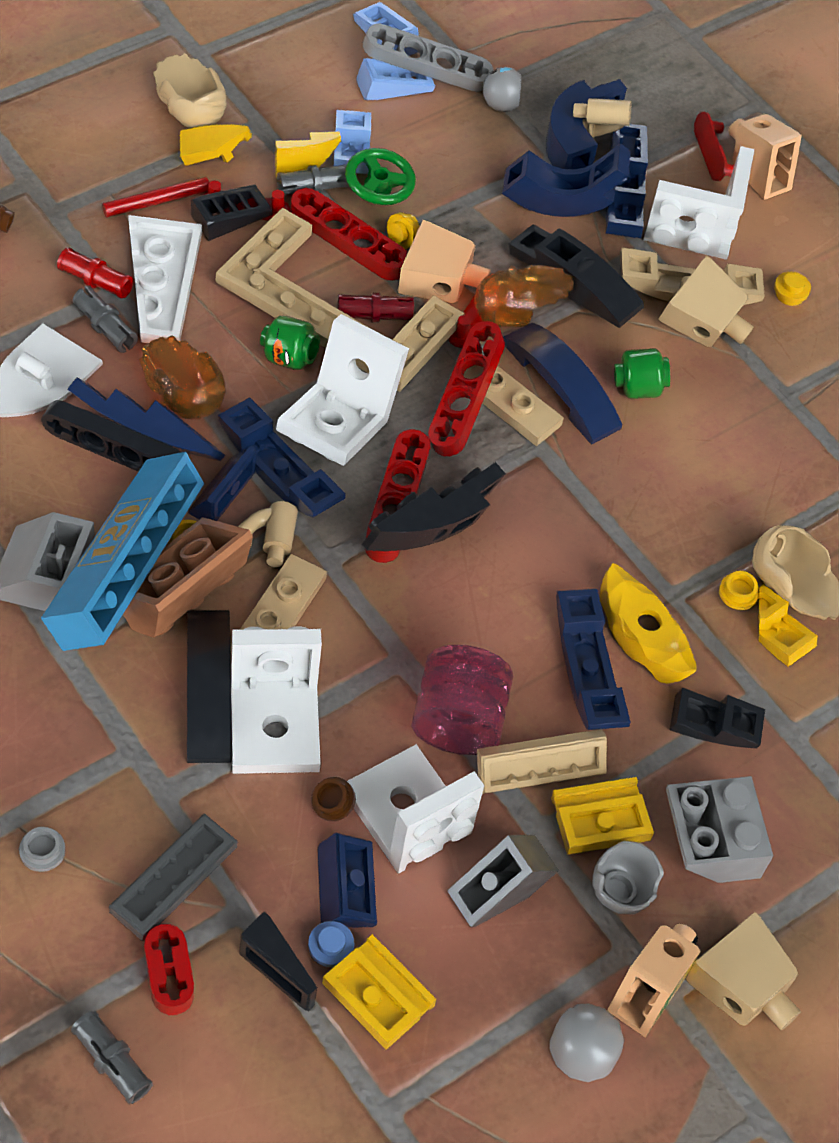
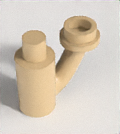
[573,98,631,139]
[238,501,298,567]

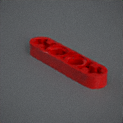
[290,188,408,281]
[428,321,505,457]
[365,429,431,563]

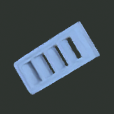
[353,2,419,56]
[356,58,435,100]

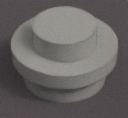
[19,827,66,872]

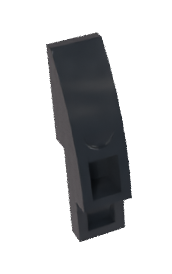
[509,224,644,328]
[362,462,506,551]

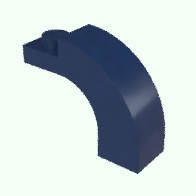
[546,79,627,169]
[502,144,631,217]

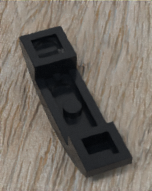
[187,610,231,763]

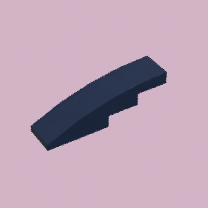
[606,124,648,238]
[67,377,225,461]

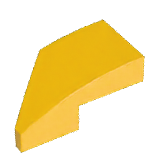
[180,124,252,166]
[275,132,341,180]
[758,584,818,667]

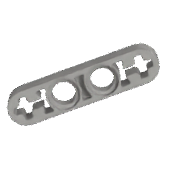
[363,24,493,92]

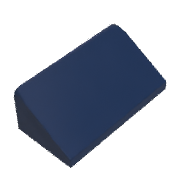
[188,445,256,521]
[318,833,377,928]

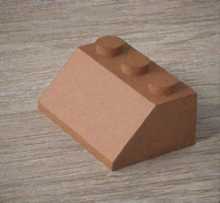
[123,517,253,638]

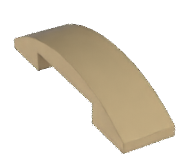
[620,247,765,305]

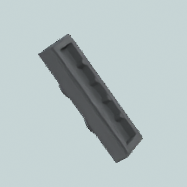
[109,813,237,941]

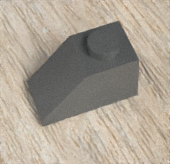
[447,835,559,927]

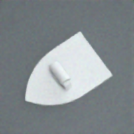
[0,323,103,417]

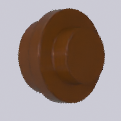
[311,777,356,821]

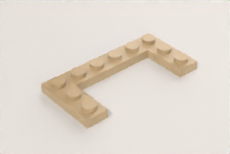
[216,208,464,392]

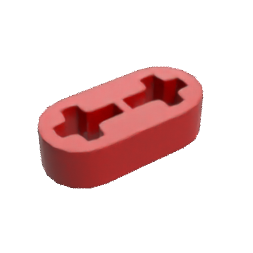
[144,924,194,1015]

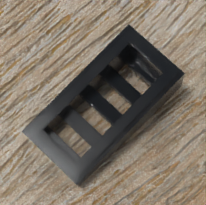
[191,185,273,241]
[240,911,317,1012]

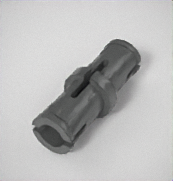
[277,164,349,196]
[73,286,138,353]
[71,1011,153,1104]

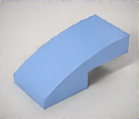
[333,110,371,174]

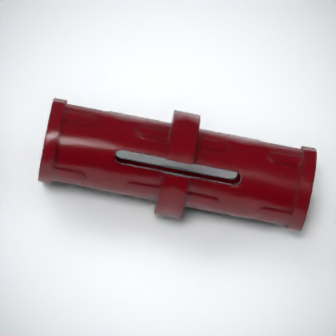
[337,292,414,323]

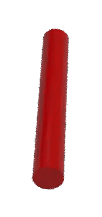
[102,177,209,218]

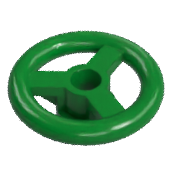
[345,148,416,205]

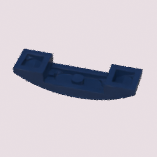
[503,323,623,445]
[218,397,345,517]
[556,589,631,730]

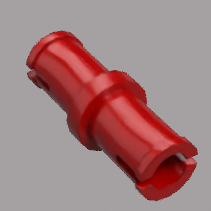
[57,248,134,299]

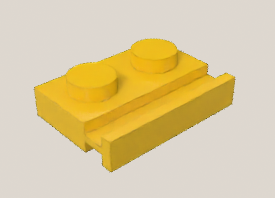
[551,777,654,855]
[322,934,437,1050]

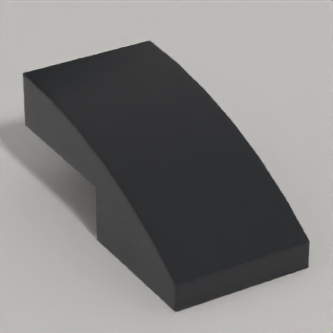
[669,688,766,749]

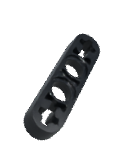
[41,400,181,472]

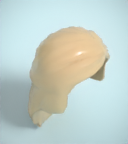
[153,53,227,128]
[752,525,839,620]

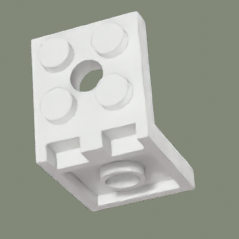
[644,146,755,260]
[276,314,409,466]
[231,626,322,774]
[347,744,484,874]

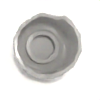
[592,841,664,915]
[549,1003,624,1082]

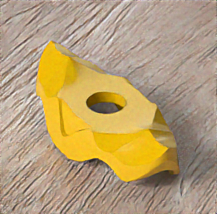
[600,563,697,684]

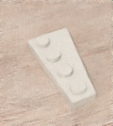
[128,215,202,347]

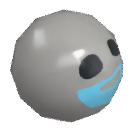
[482,67,521,112]

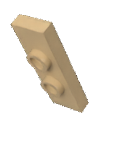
[464,354,564,447]
[230,554,327,654]
[477,729,607,794]

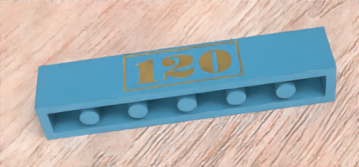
[41,452,205,651]

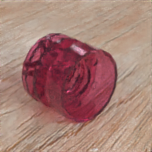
[411,645,514,755]

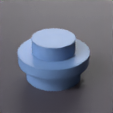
[308,921,354,967]

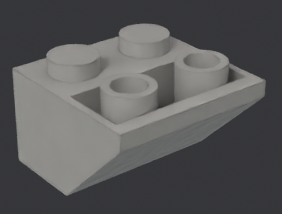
[0,512,95,611]
[666,776,773,883]

